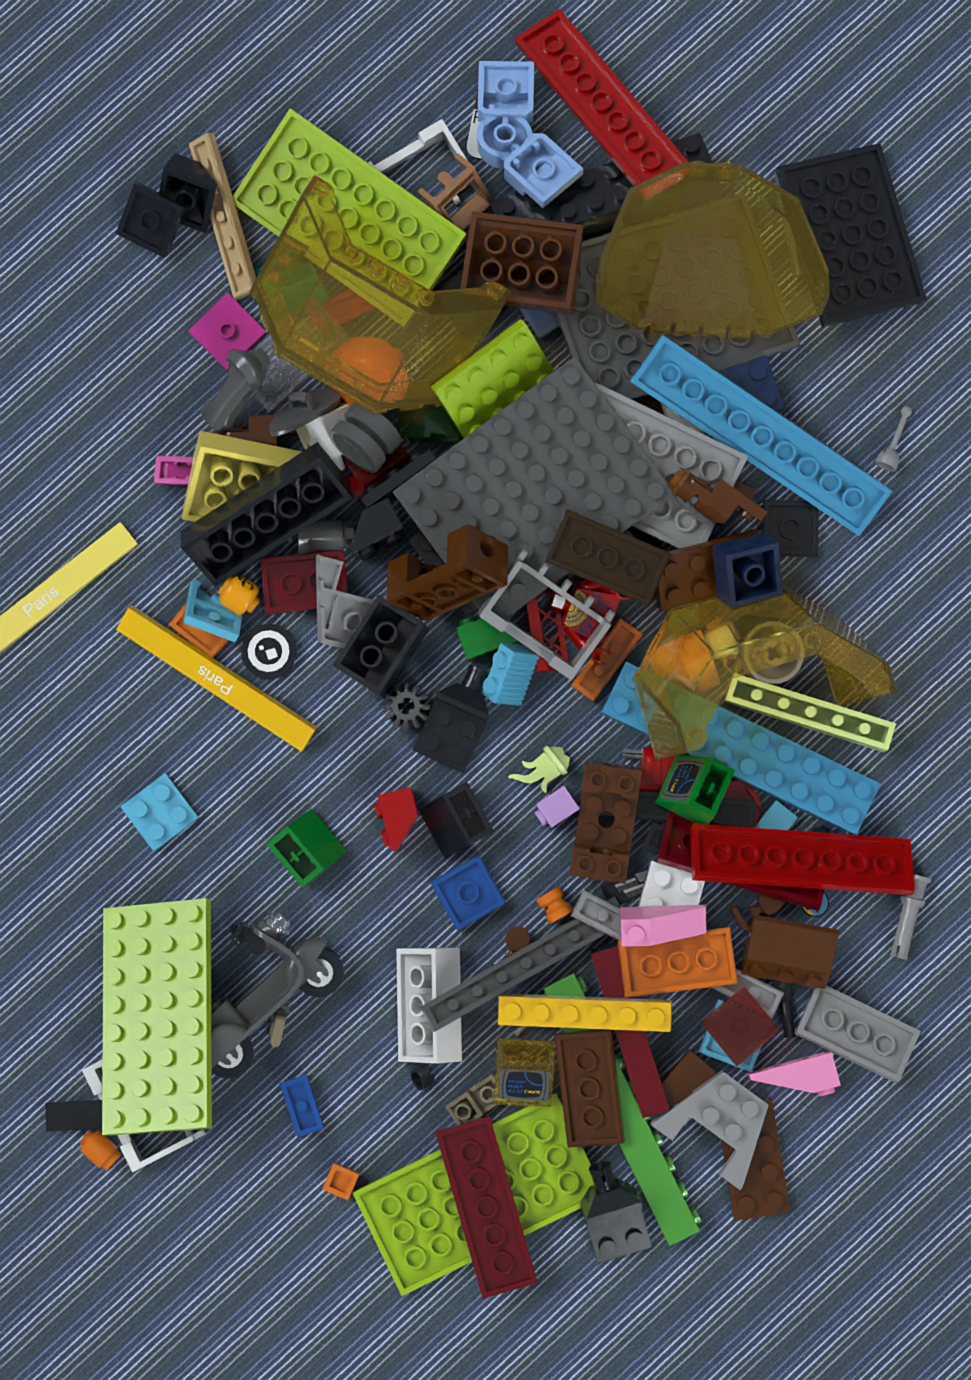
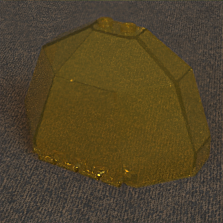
[596,161,830,338]

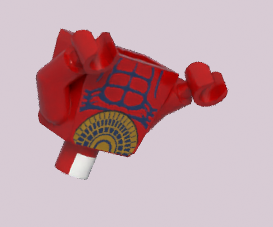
[550,580,631,665]

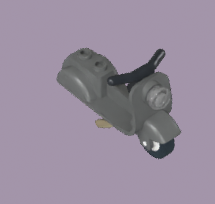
[211,912,344,1079]

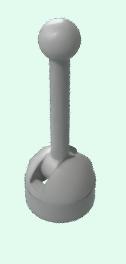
[875,406,912,472]

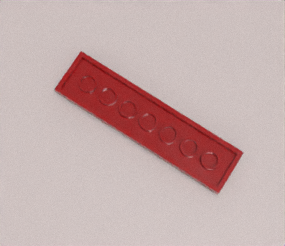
[515,9,690,199]
[690,823,915,895]

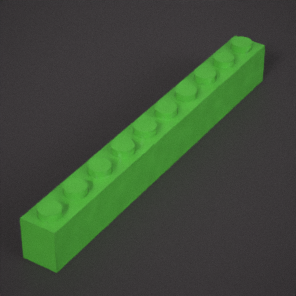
[543,973,702,1246]

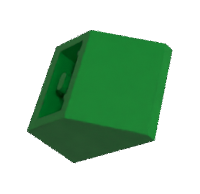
[266,809,347,888]

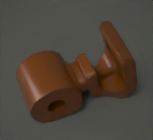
[730,894,784,931]
[491,926,530,966]

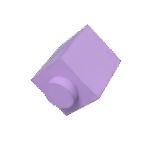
[534,786,579,828]

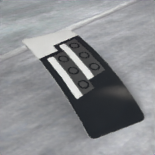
[601,870,647,904]

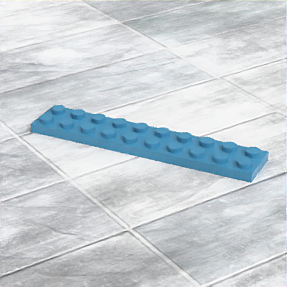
[630,333,893,536]

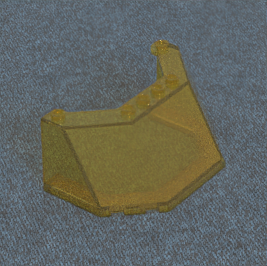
[250,175,512,413]
[632,585,897,760]

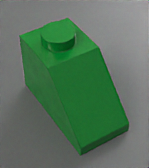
[456,616,520,661]

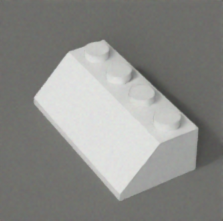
[396,948,462,1063]

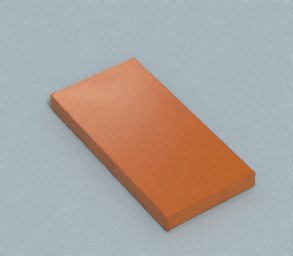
[617,927,738,998]

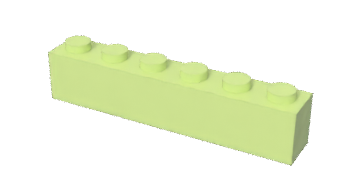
[723,673,896,752]

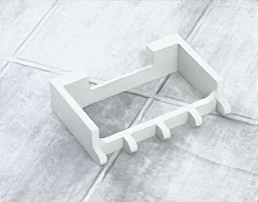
[368,119,474,205]
[82,1059,206,1172]

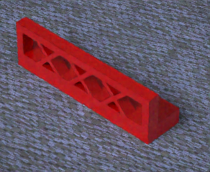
[526,582,568,674]

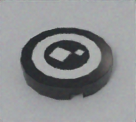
[241,623,297,680]

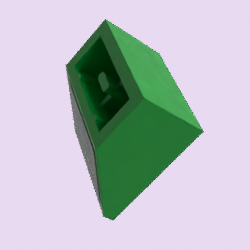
[655,755,735,824]

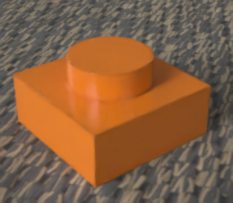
[322,1162,360,1201]

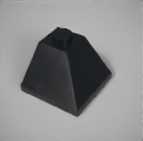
[159,153,217,233]

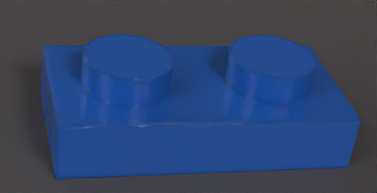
[279,1074,325,1138]

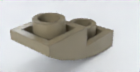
[445,1072,505,1125]

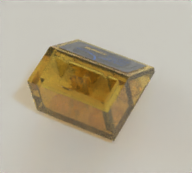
[494,1038,555,1107]

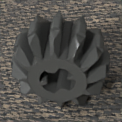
[383,683,430,731]

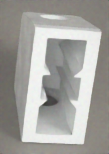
[296,403,351,470]

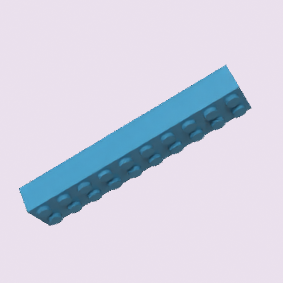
[601,662,881,835]

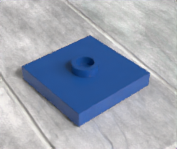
[430,854,506,931]

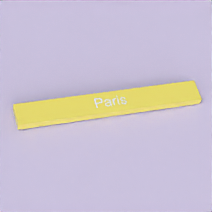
[0,522,139,653]

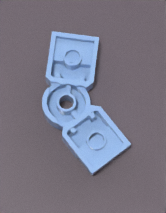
[477,61,583,208]

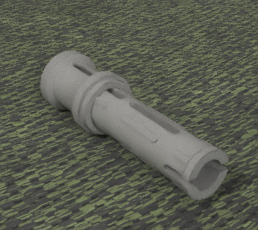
[890,874,931,960]

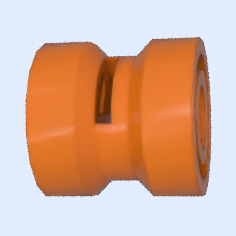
[536,886,573,924]

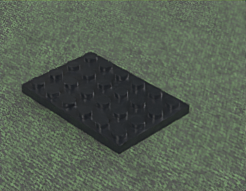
[775,143,927,328]

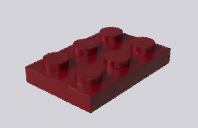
[260,550,348,615]

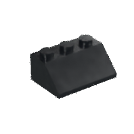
[333,595,429,699]

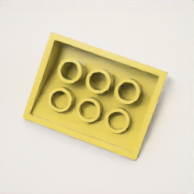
[182,431,302,541]

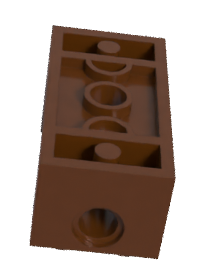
[386,524,508,621]
[569,759,643,884]

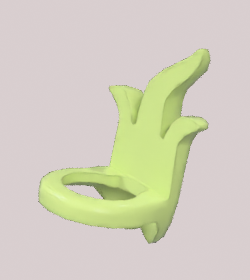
[508,746,570,793]

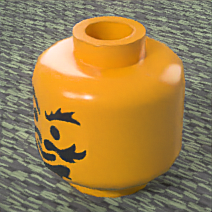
[217,574,260,616]

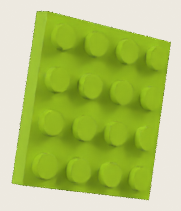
[431,319,554,438]

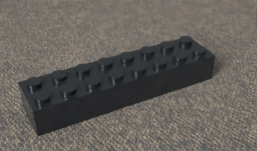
[490,133,720,240]

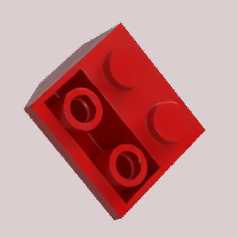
[374,787,419,852]

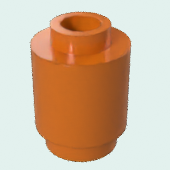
[79,1129,122,1171]

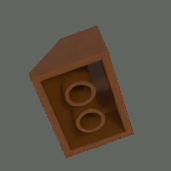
[741,915,839,989]

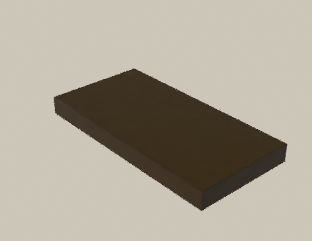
[545,509,672,606]

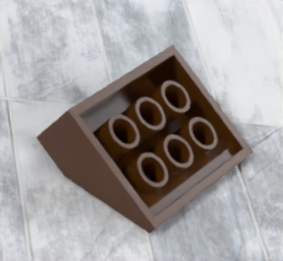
[459,212,583,315]

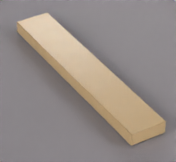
[189,133,260,300]

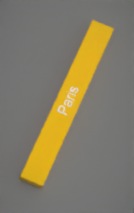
[116,605,317,752]

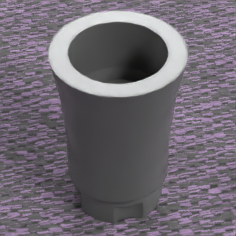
[297,519,354,555]

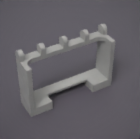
[478,548,615,680]

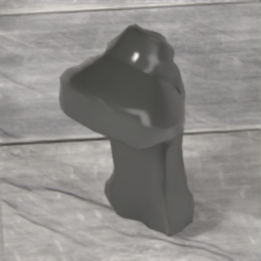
[201,349,270,432]

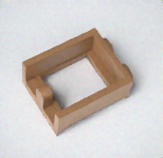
[418,153,494,234]

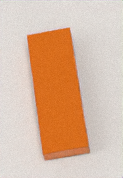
[571,618,643,702]

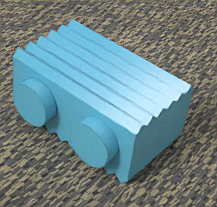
[482,642,539,706]

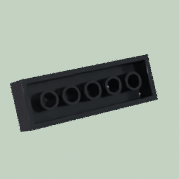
[181,442,352,586]

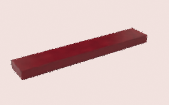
[591,946,670,1119]

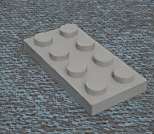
[794,985,921,1083]

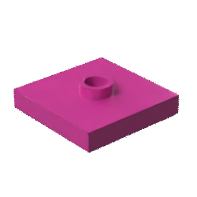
[188,292,267,372]

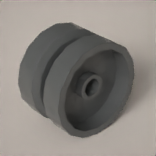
[329,402,401,473]

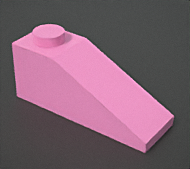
[620,905,706,946]
[747,1051,841,1096]

